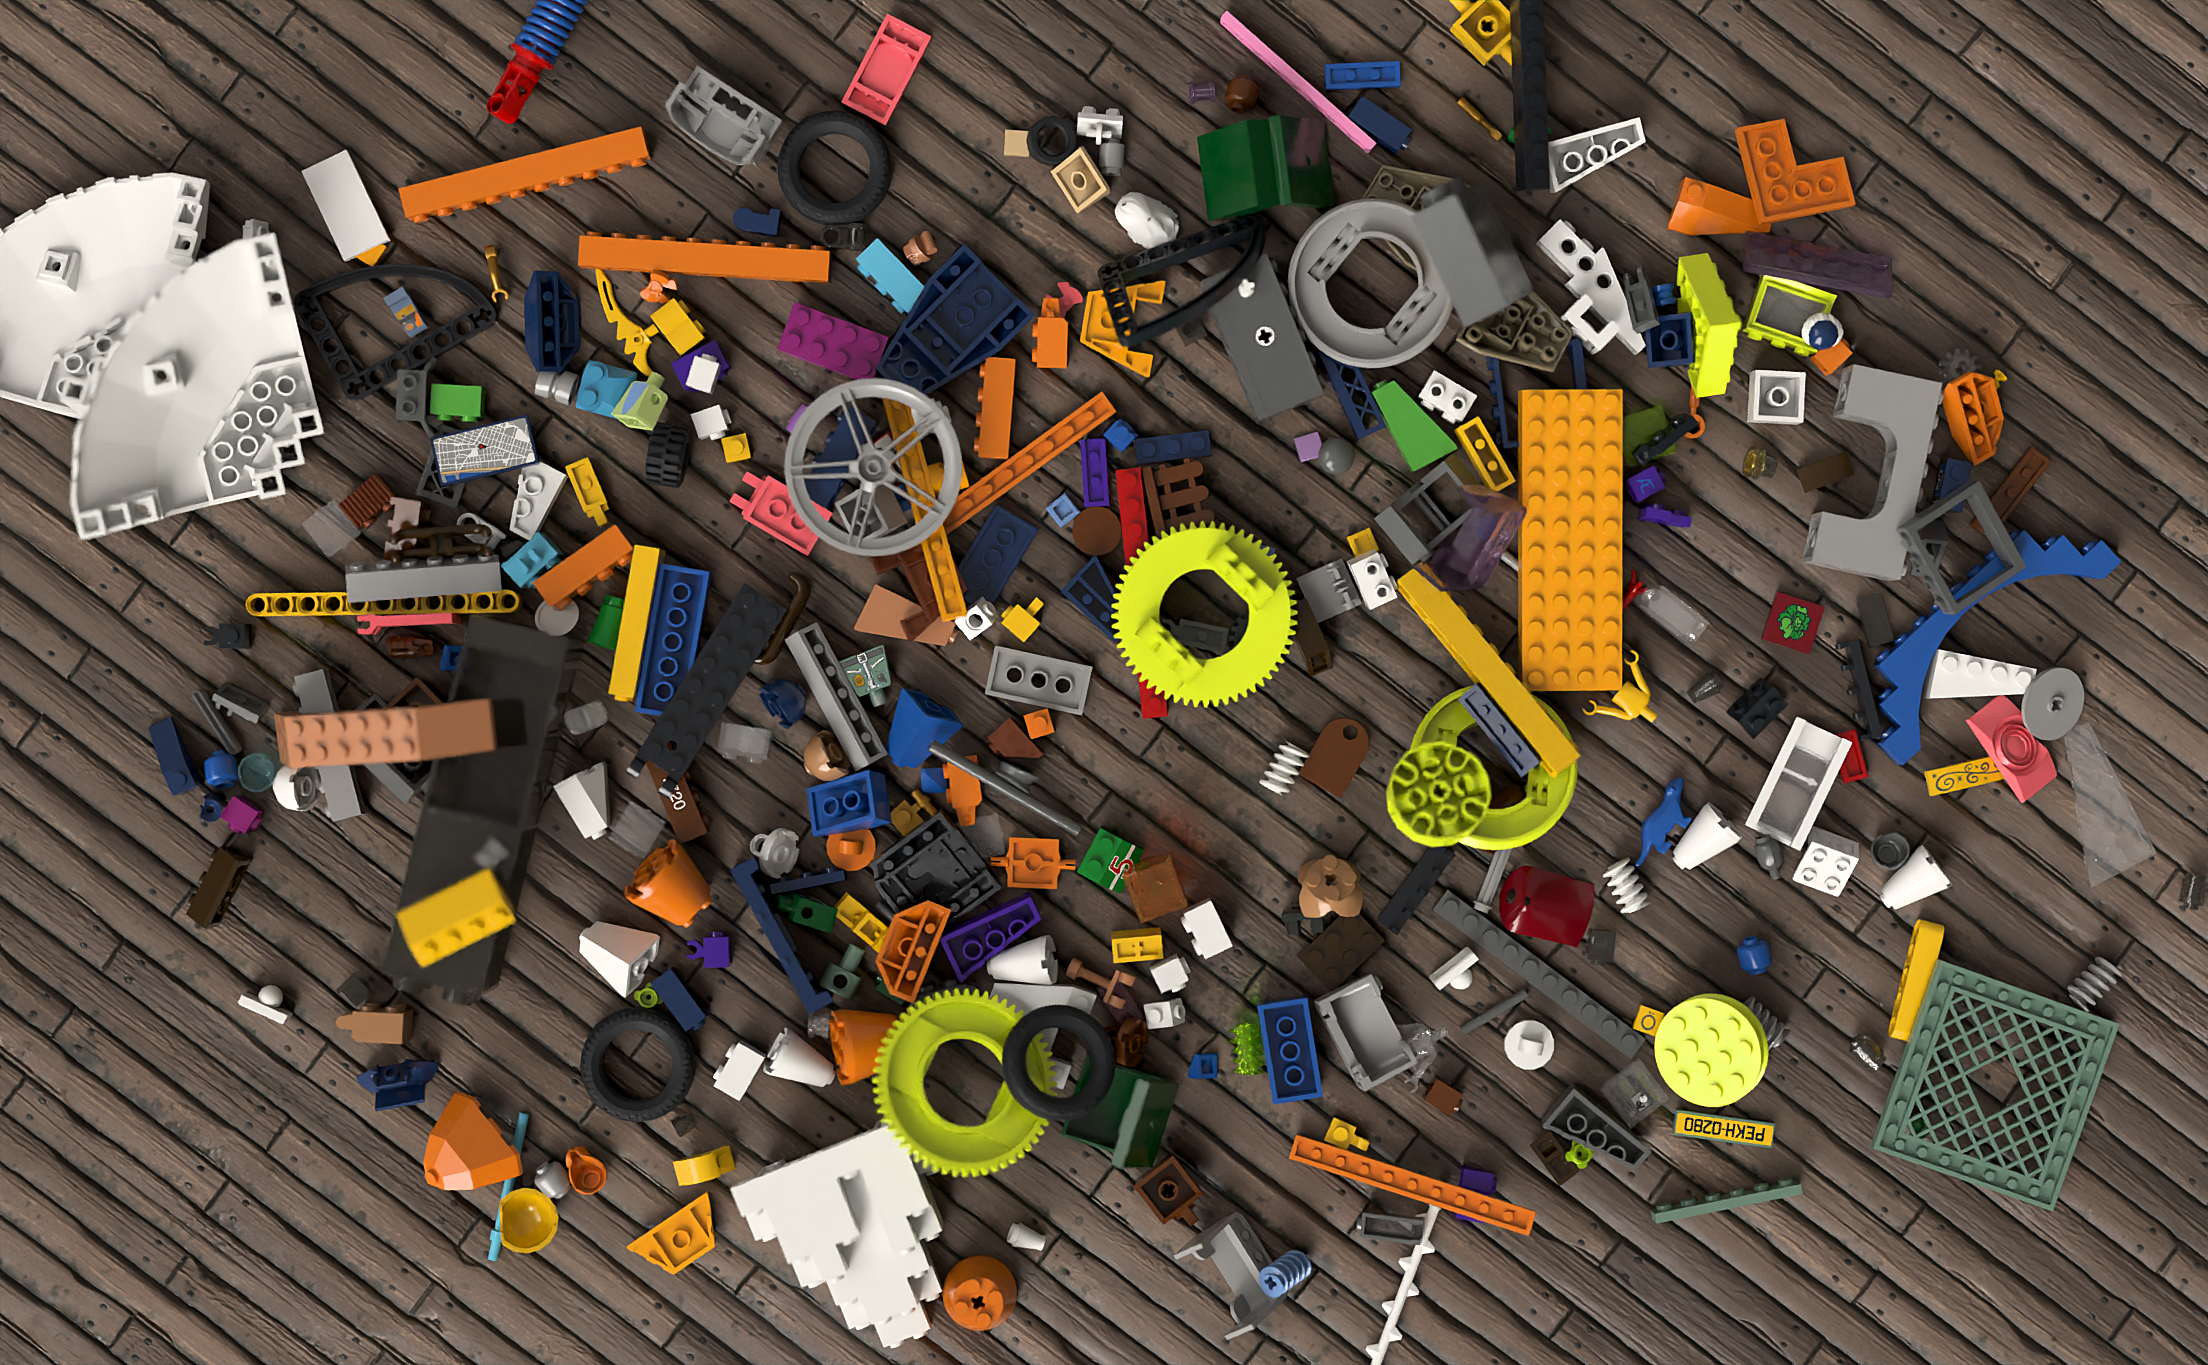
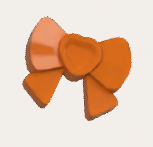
[640,270,677,304]

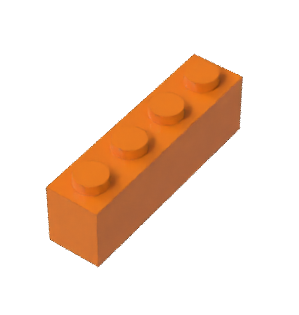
[974,357,1016,460]

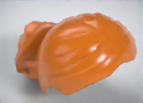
[565,1146,608,1195]

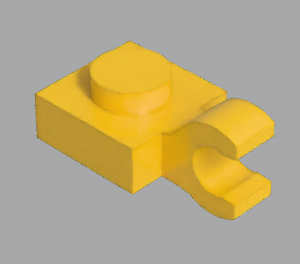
[1324,1117,1370,1151]

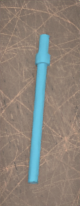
[488,1112,529,1261]

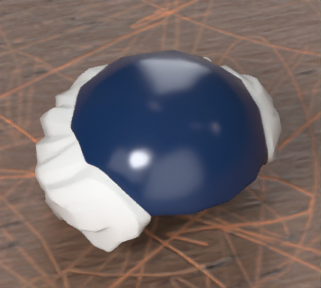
[1802,312,1843,350]

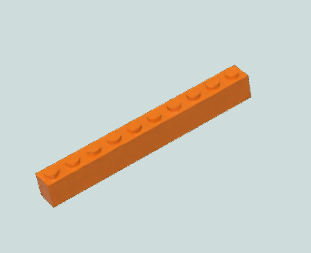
[398,126,651,223]
[578,232,831,284]

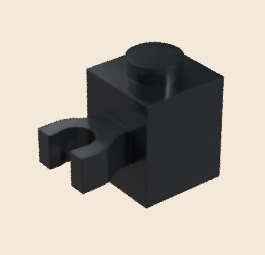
[204,623,251,649]

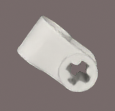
[457,513,507,554]

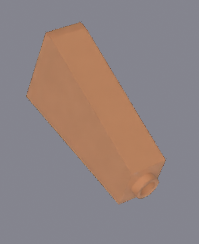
[854,584,959,646]

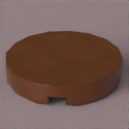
[1072,506,1122,556]

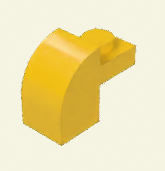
[673,1145,736,1186]

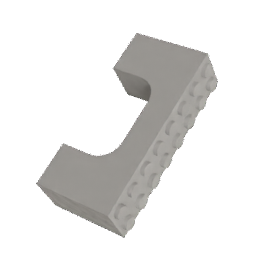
[1801,364,1944,581]

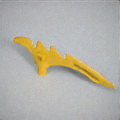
[595,269,659,376]

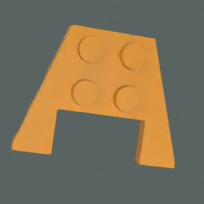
[1080,281,1166,378]

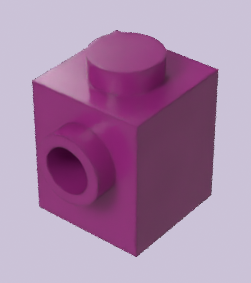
[220,795,264,834]

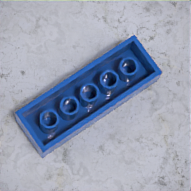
[635,563,713,716]

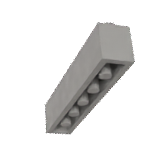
[345,553,502,603]
[785,622,887,772]
[293,669,366,822]

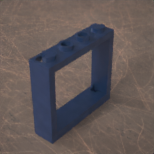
[1486,339,1587,450]

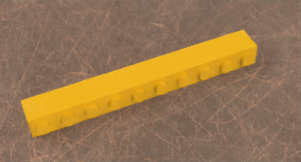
[1397,563,1580,779]

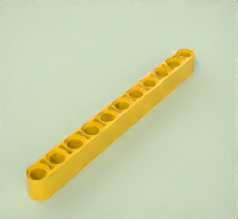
[246,590,523,616]

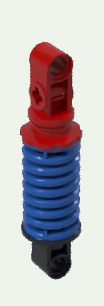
[486,0,589,124]

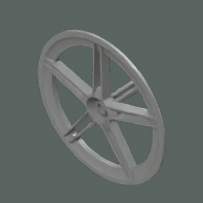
[785,378,962,556]

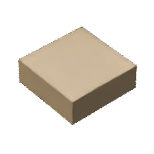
[1004,130,1029,157]

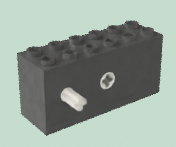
[1200,254,1326,424]

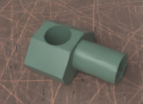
[819,943,865,1000]

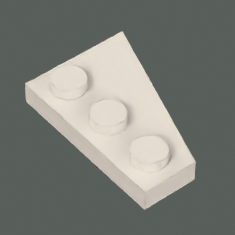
[509,461,568,541]

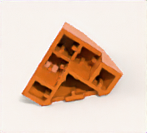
[423,1091,523,1190]

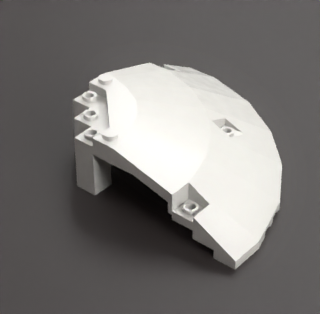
[0,173,210,419]
[71,233,324,540]

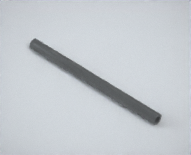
[928,739,1082,836]

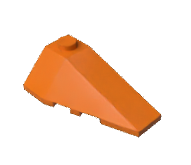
[1666,177,1772,236]

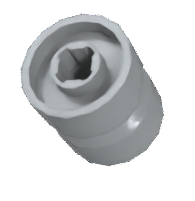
[535,371,579,406]

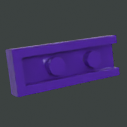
[1080,438,1109,507]

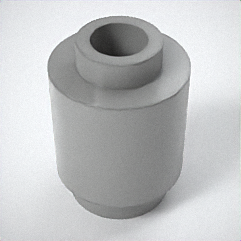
[1099,139,1125,176]

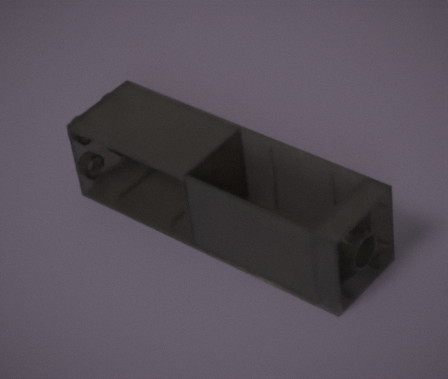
[381,615,584,1006]

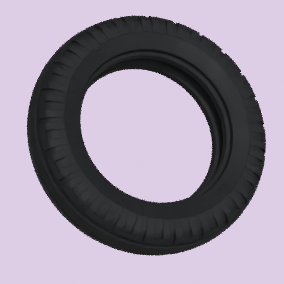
[777,111,892,226]
[1002,1005,1116,1121]
[580,1007,696,1122]

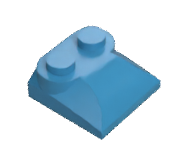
[576,360,638,419]

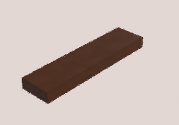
[1969,446,2052,540]

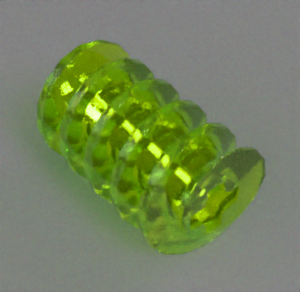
[1229,1022,1265,1075]

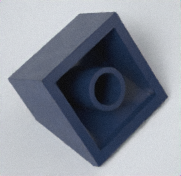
[1646,313,1696,368]

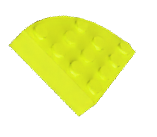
[1677,253,1741,398]

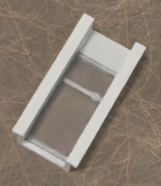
[1745,717,1852,851]

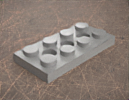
[985,646,1092,715]

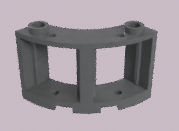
[1374,453,1492,565]

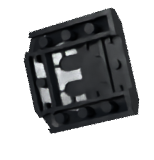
[871,809,1002,931]

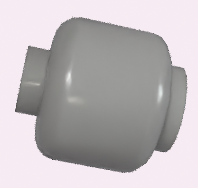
[534,1161,571,1199]

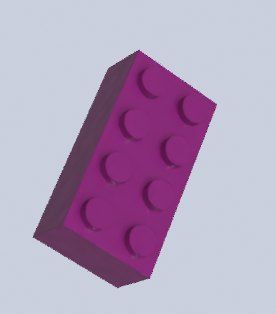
[777,302,890,380]

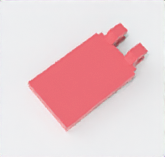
[729,472,833,556]
[357,613,461,635]

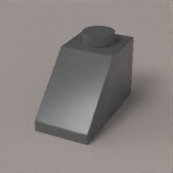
[1910,520,1948,576]

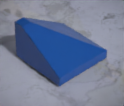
[439,645,469,671]
[921,768,947,793]
[1188,1053,1218,1079]

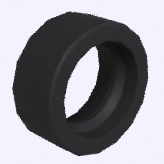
[1026,116,1076,165]

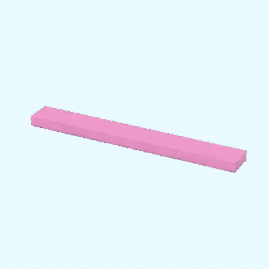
[1220,11,1376,153]

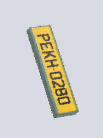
[1672,1109,1775,1148]

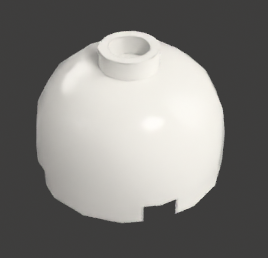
[273,765,320,811]

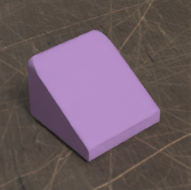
[1294,432,1322,463]

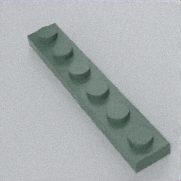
[1650,1178,1803,1224]

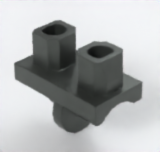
[1281,902,1328,935]

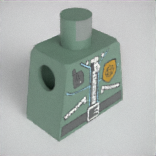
[839,645,892,707]

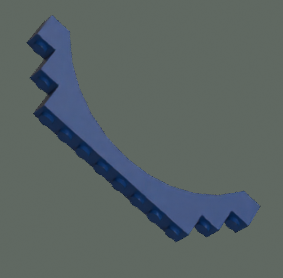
[1873,530,2122,765]

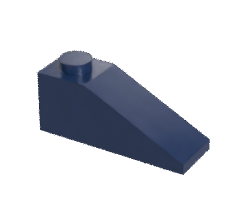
[148,717,203,796]

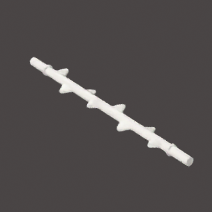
[1366,1204,1441,1365]

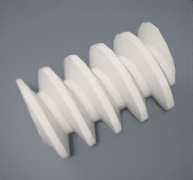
[1259,741,1310,796]
[1603,858,1651,913]

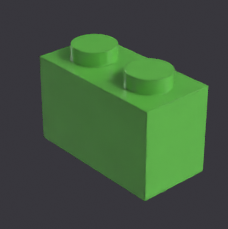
[430,384,486,422]

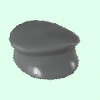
[992,761,1039,793]

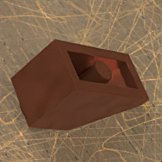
[988,718,1043,758]

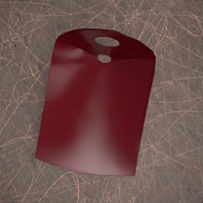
[1499,866,1594,947]

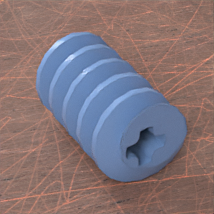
[1259,1250,1312,1298]

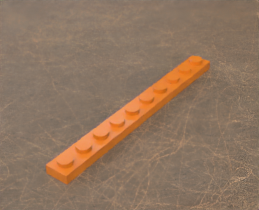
[909,392,1117,549]
[1289,1134,1536,1236]

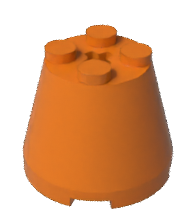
[624,839,713,928]
[829,1009,898,1085]
[942,1255,1017,1331]

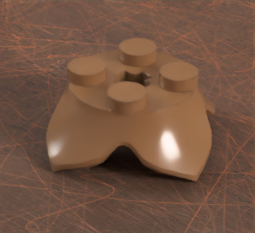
[1297,855,1363,918]

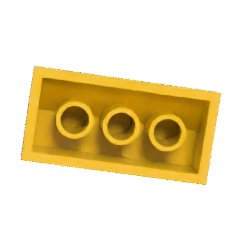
[396,867,515,967]

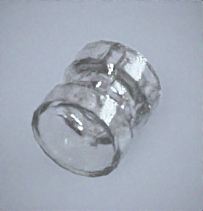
[473,836,510,872]

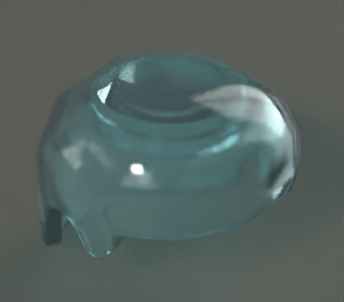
[237,752,277,792]

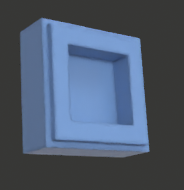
[1046,493,1080,528]

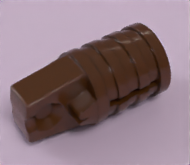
[387,636,435,659]

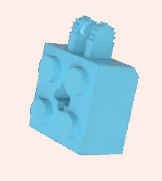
[501,532,565,589]

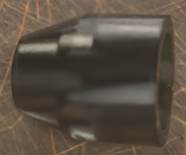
[498,539,524,562]
[670,1112,697,1137]

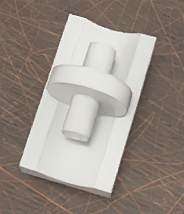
[1077,106,1123,145]

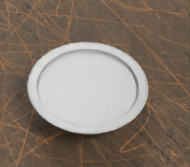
[535,599,579,636]

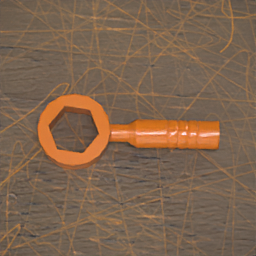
[1684,385,1705,439]

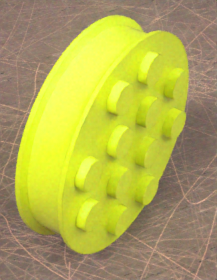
[1654,993,1769,1107]

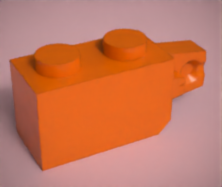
[1032,298,1068,368]
[943,755,983,826]

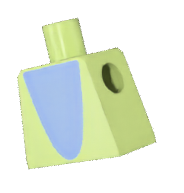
[611,372,668,430]

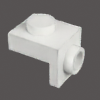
[1144,998,1185,1029]

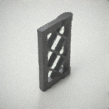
[415,424,466,509]

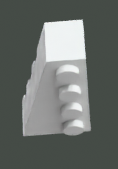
[1548,117,1646,193]

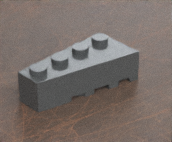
[1540,1083,1651,1171]

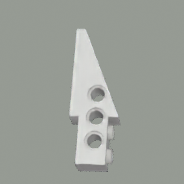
[1536,220,1646,355]

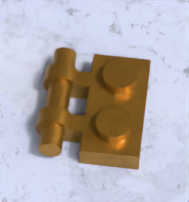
[890,788,938,836]

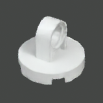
[750,828,799,878]
[1504,1020,1554,1069]

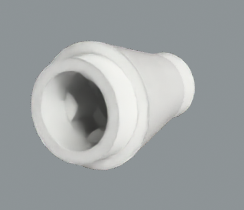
[1007,1223,1046,1251]

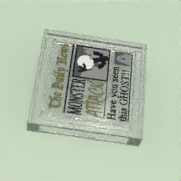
[1599,1058,1670,1129]

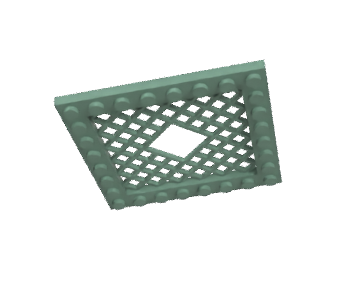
[1870,959,2120,1211]

